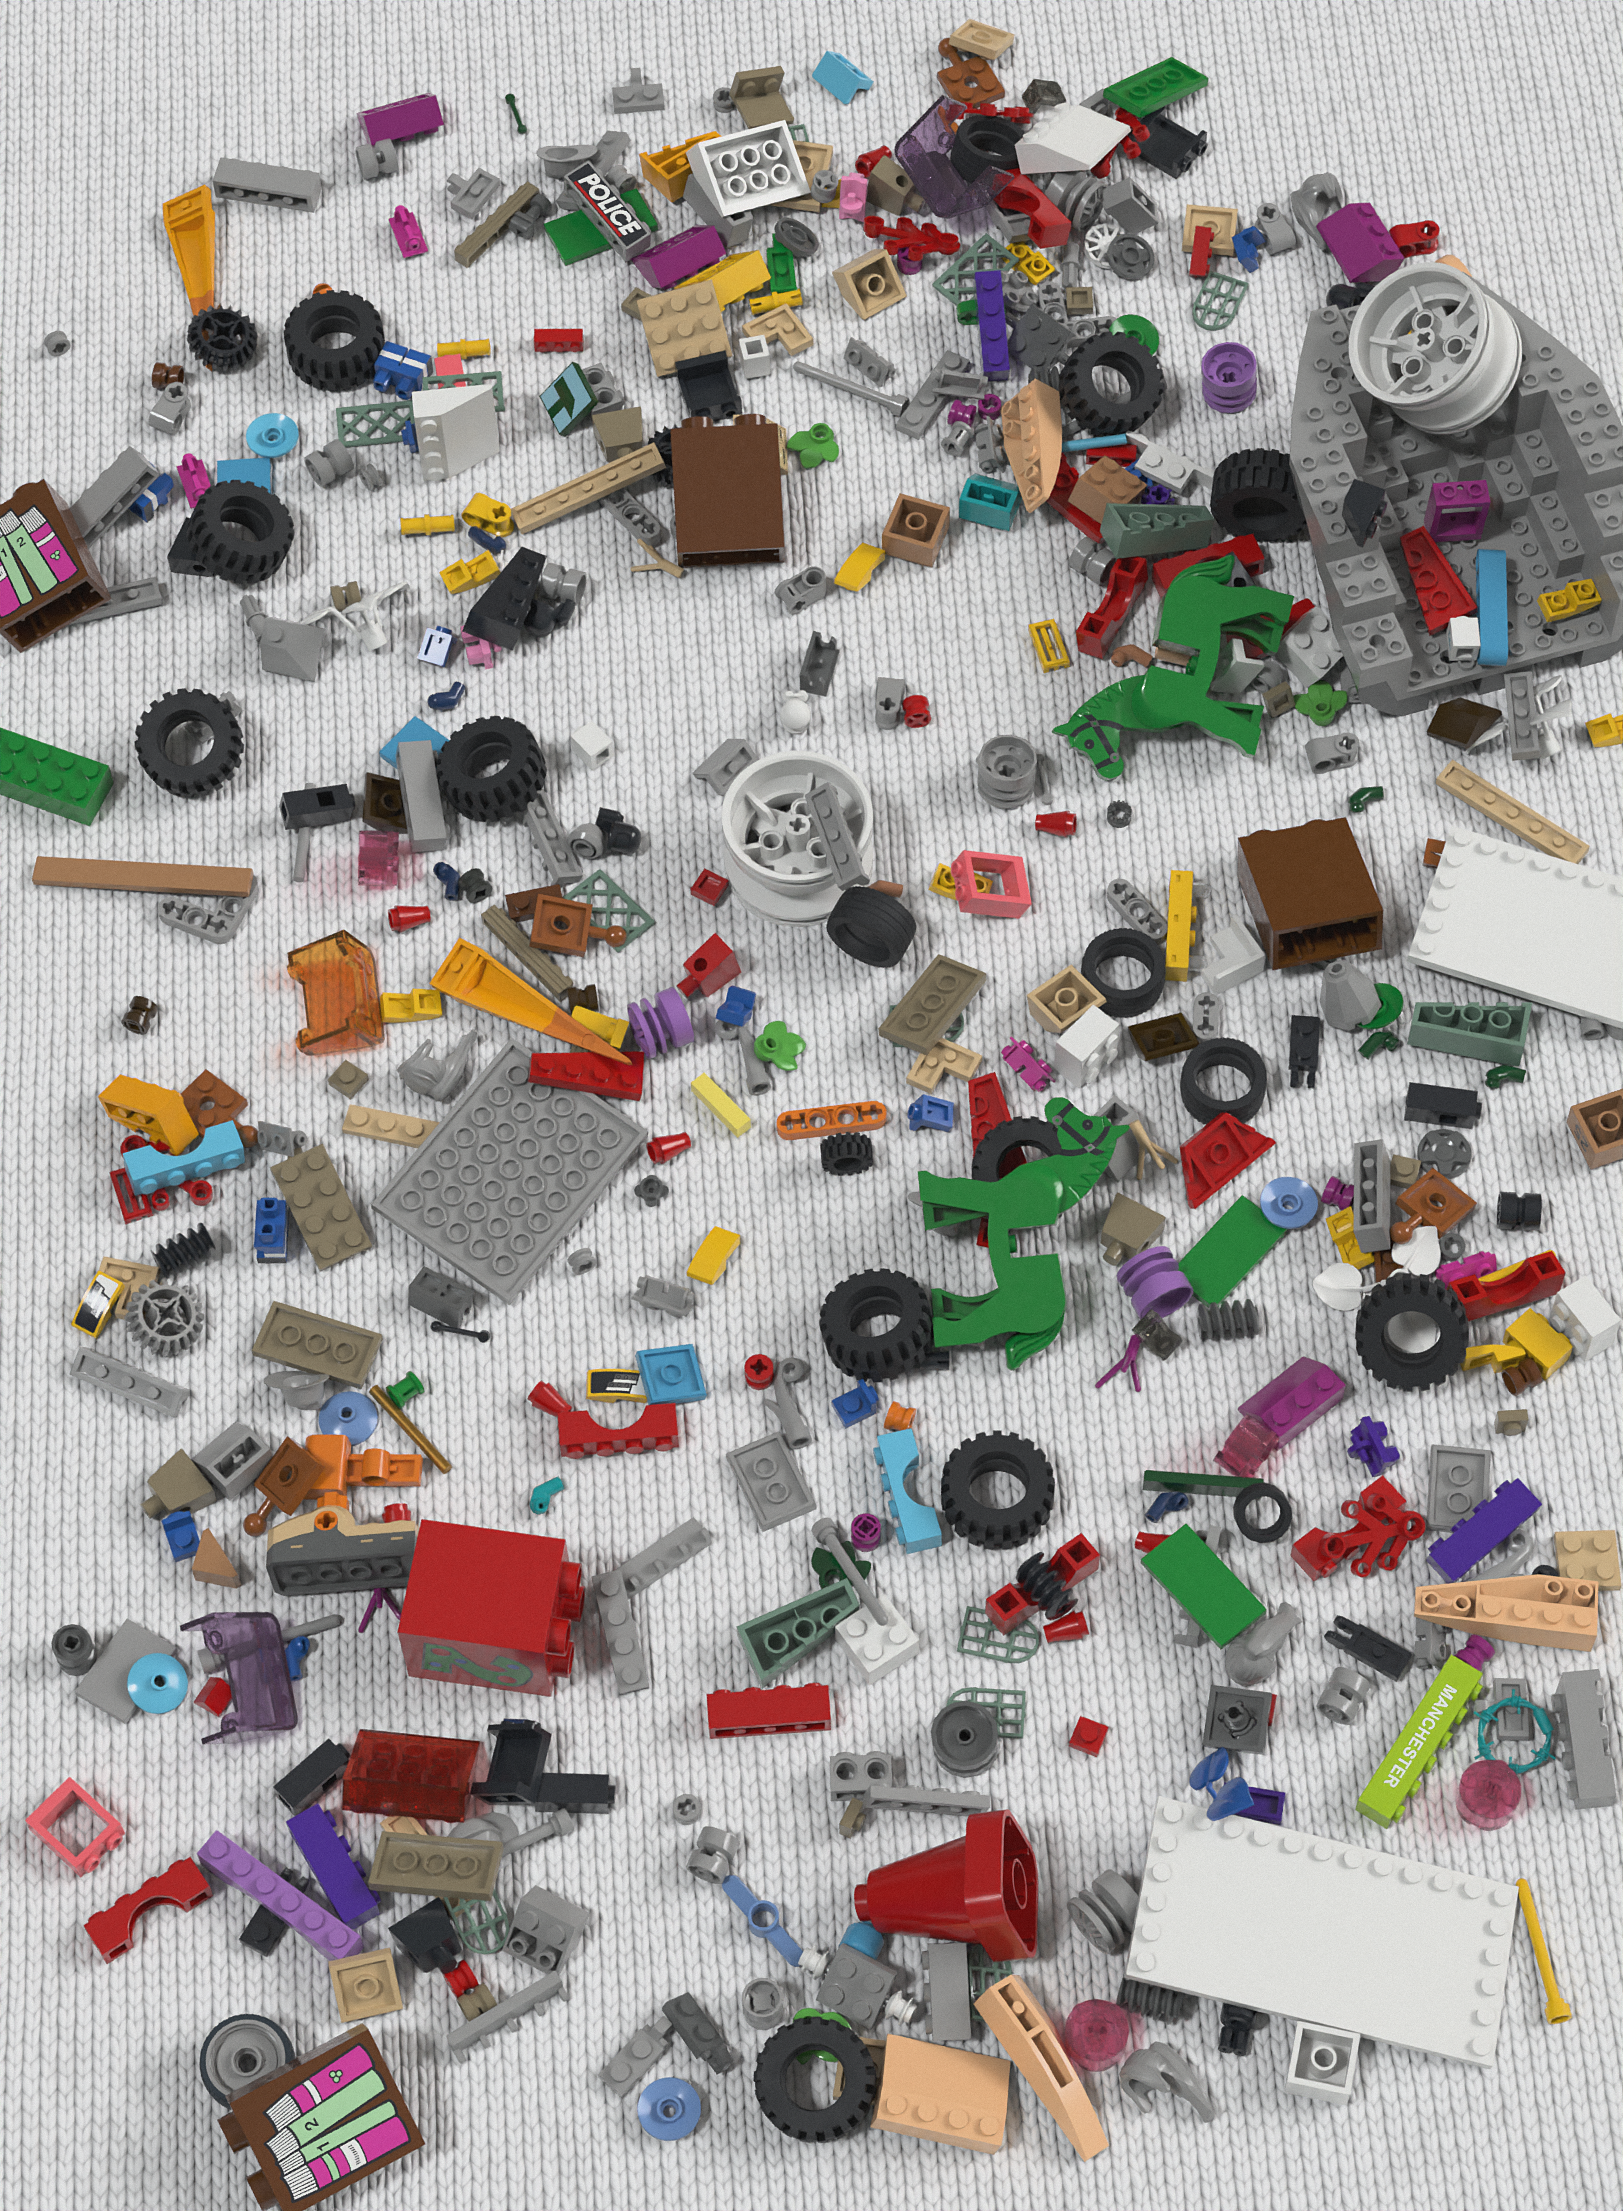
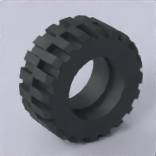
[284,290,385,391]
[1059,331,1165,436]
[1210,448,1307,542]
[186,480,294,584]
[134,688,244,798]
[436,716,547,822]
[971,1116,1063,1229]
[819,1268,934,1383]
[1355,1273,1469,1392]
[941,1430,1055,1550]
[753,2016,877,2143]

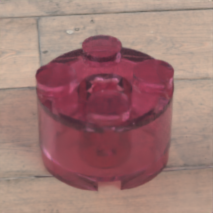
[358,830,399,886]
[1213,1413,1280,1478]
[1455,1760,1521,1831]
[1064,1999,1129,2072]

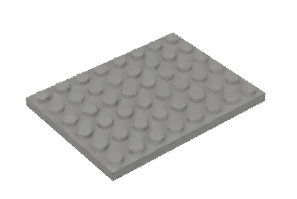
[371,1038,648,1305]

